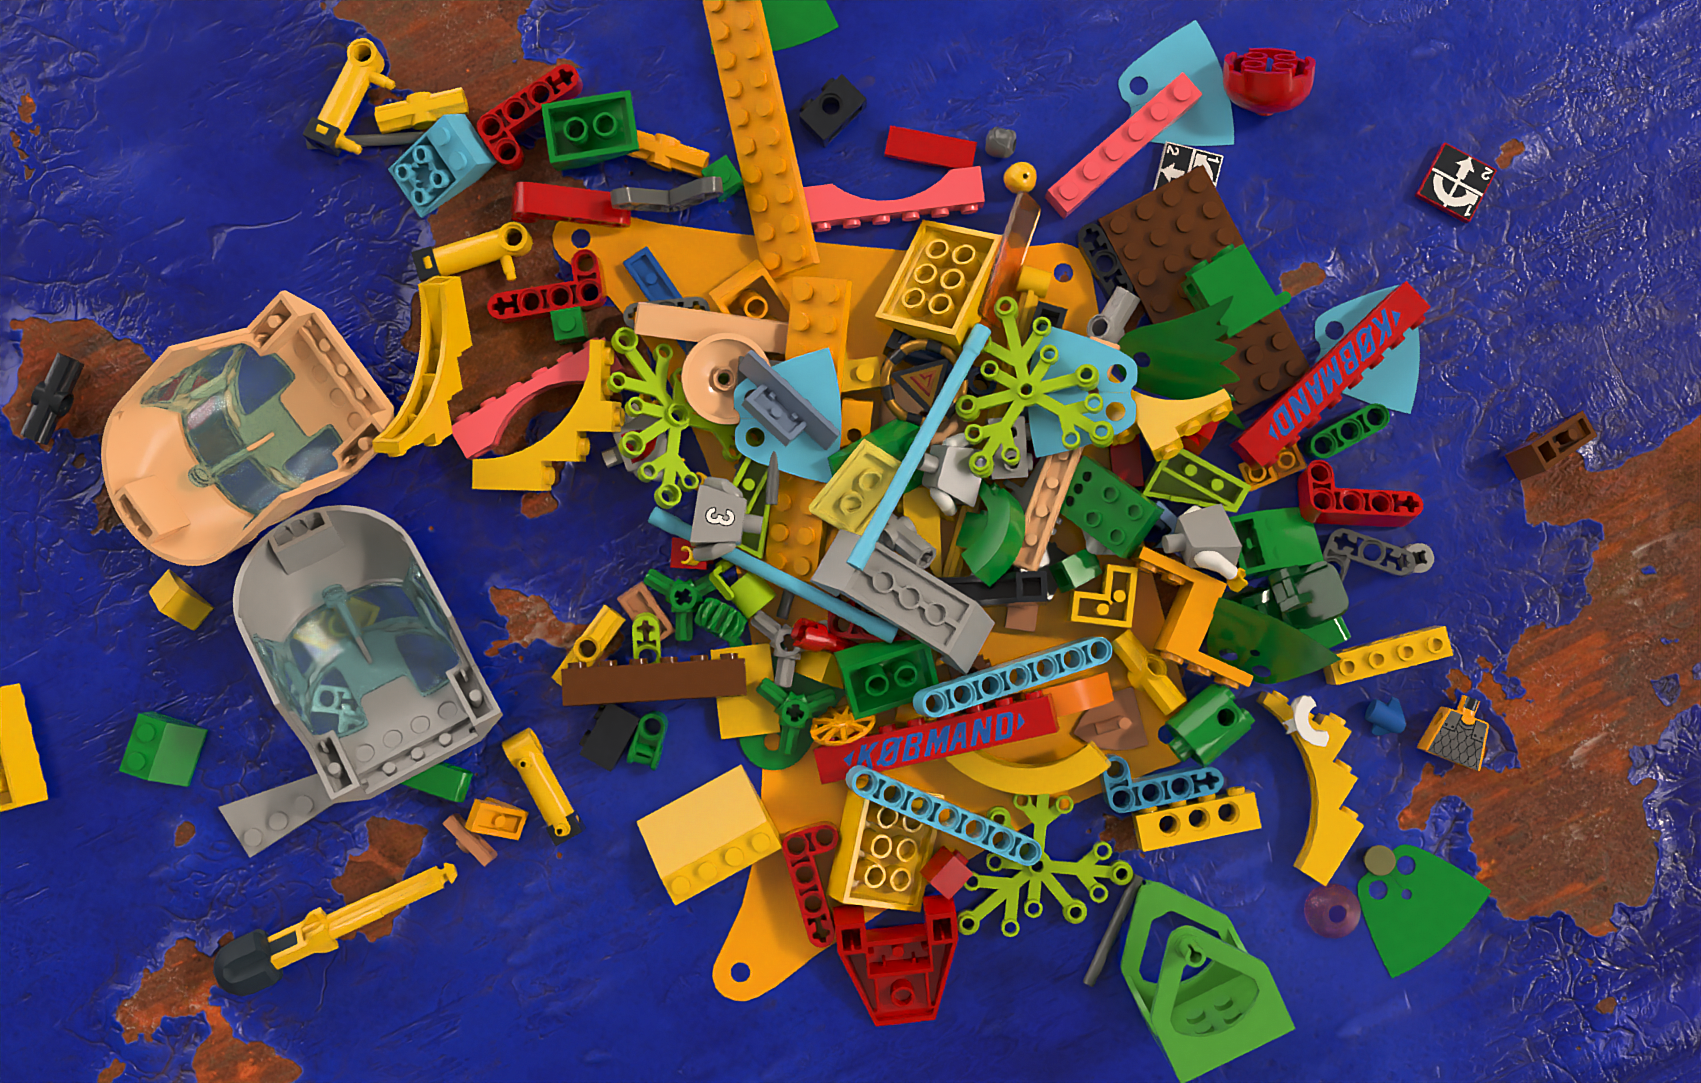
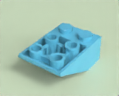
[388,114,497,217]

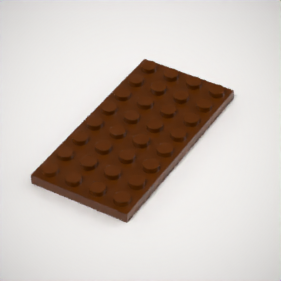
[1097,165,1310,424]

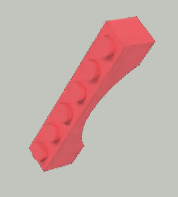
[1044,72,1202,219]
[803,166,985,232]
[452,337,626,461]

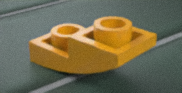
[1238,443,1307,492]

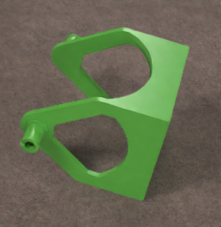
[1120,879,1295,1083]

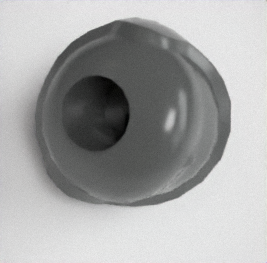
[985,126,1017,159]

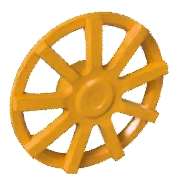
[810,703,876,746]

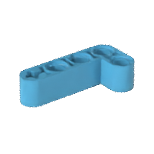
[1099,754,1224,813]

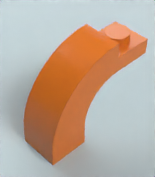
[1002,672,1114,717]

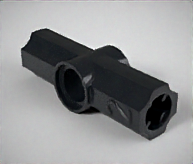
[20,353,85,445]

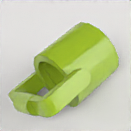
[709,550,777,620]

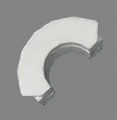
[1282,695,1329,747]

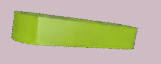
[632,612,661,664]

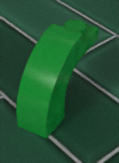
[961,478,1025,587]

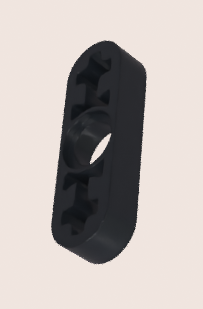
[1076,223,1133,301]

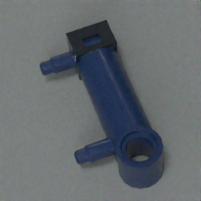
[880,329,997,398]

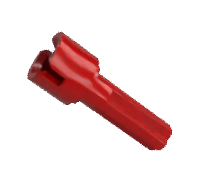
[791,617,860,653]

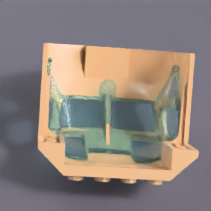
[101,290,394,566]

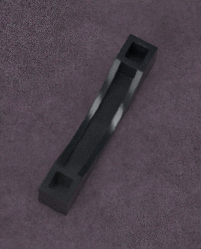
[863,571,1048,611]

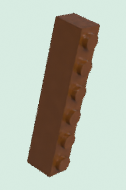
[561,653,747,707]

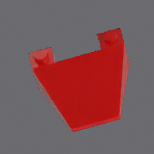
[833,895,958,1027]

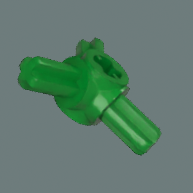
[643,569,726,641]
[756,677,837,755]

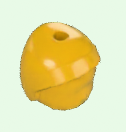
[1003,162,1037,194]

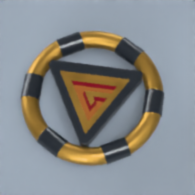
[880,338,968,427]

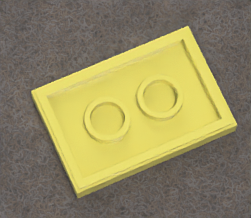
[808,439,902,535]

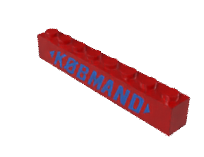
[1229,281,1431,471]
[813,690,1060,785]

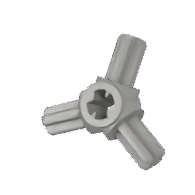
[750,610,831,688]

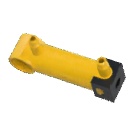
[303,38,395,157]
[411,222,533,282]
[502,727,586,847]

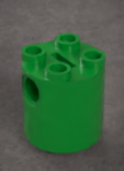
[1165,683,1255,768]

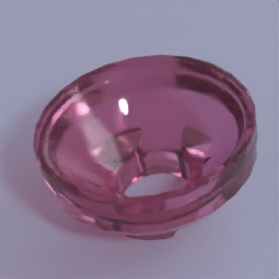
[1304,883,1361,939]

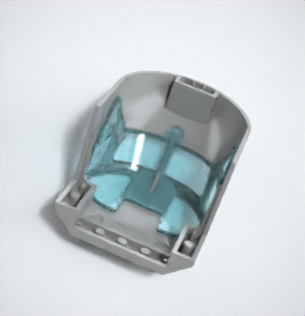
[233,505,503,803]

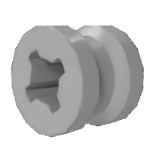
[1397,543,1434,573]

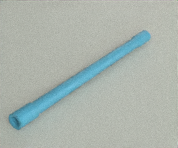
[846,323,991,571]
[648,507,899,644]

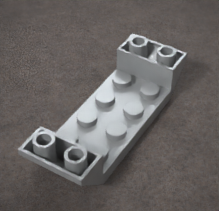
[810,529,995,675]

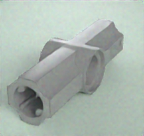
[1087,286,1141,344]
[878,513,936,570]

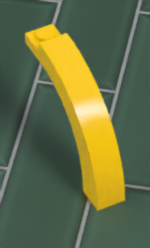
[928,717,1112,795]

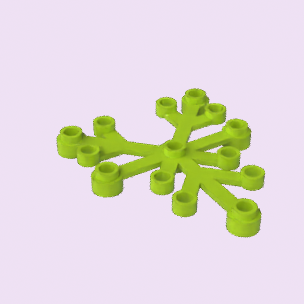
[955,296,1114,478]
[607,327,765,509]
[957,794,1133,937]

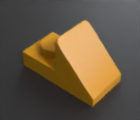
[465,797,529,840]

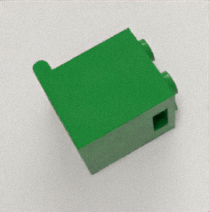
[1180,243,1291,342]

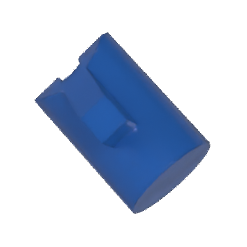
[1365,696,1406,736]

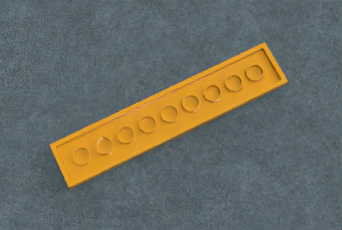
[702,0,820,280]
[765,276,852,582]

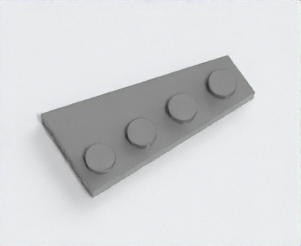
[218,773,335,857]

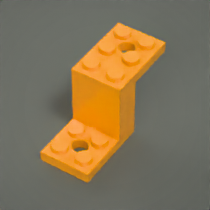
[1127,547,1254,690]

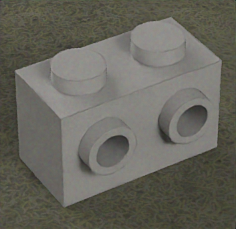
[985,416,1033,480]

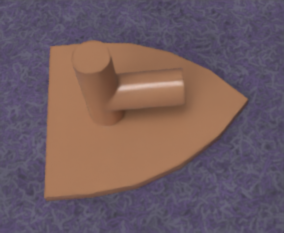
[1074,687,1148,750]

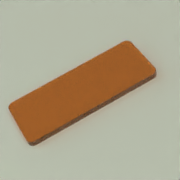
[977,190,1041,329]

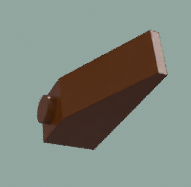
[1505,410,1597,481]

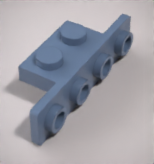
[738,350,840,450]

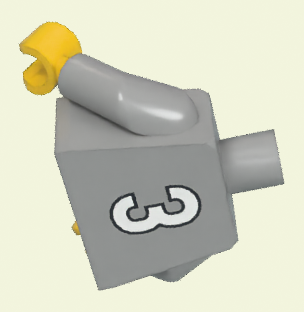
[681,472,763,566]

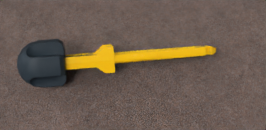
[213,863,458,997]

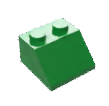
[119,711,208,787]

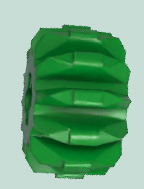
[694,598,747,643]

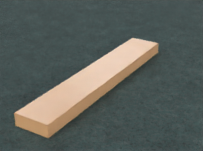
[633,302,788,354]

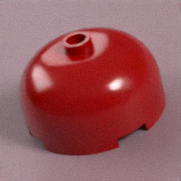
[1223,48,1316,116]

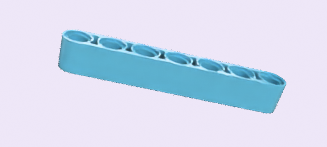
[913,637,1112,718]
[846,765,1042,866]

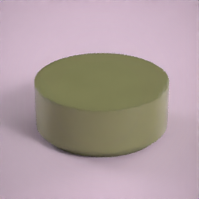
[1363,845,1396,876]

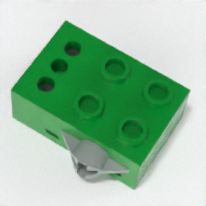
[1060,455,1165,559]

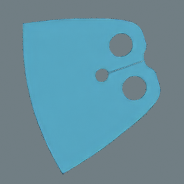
[1118,20,1234,146]
[1315,285,1420,414]
[1028,324,1137,458]
[734,348,842,483]

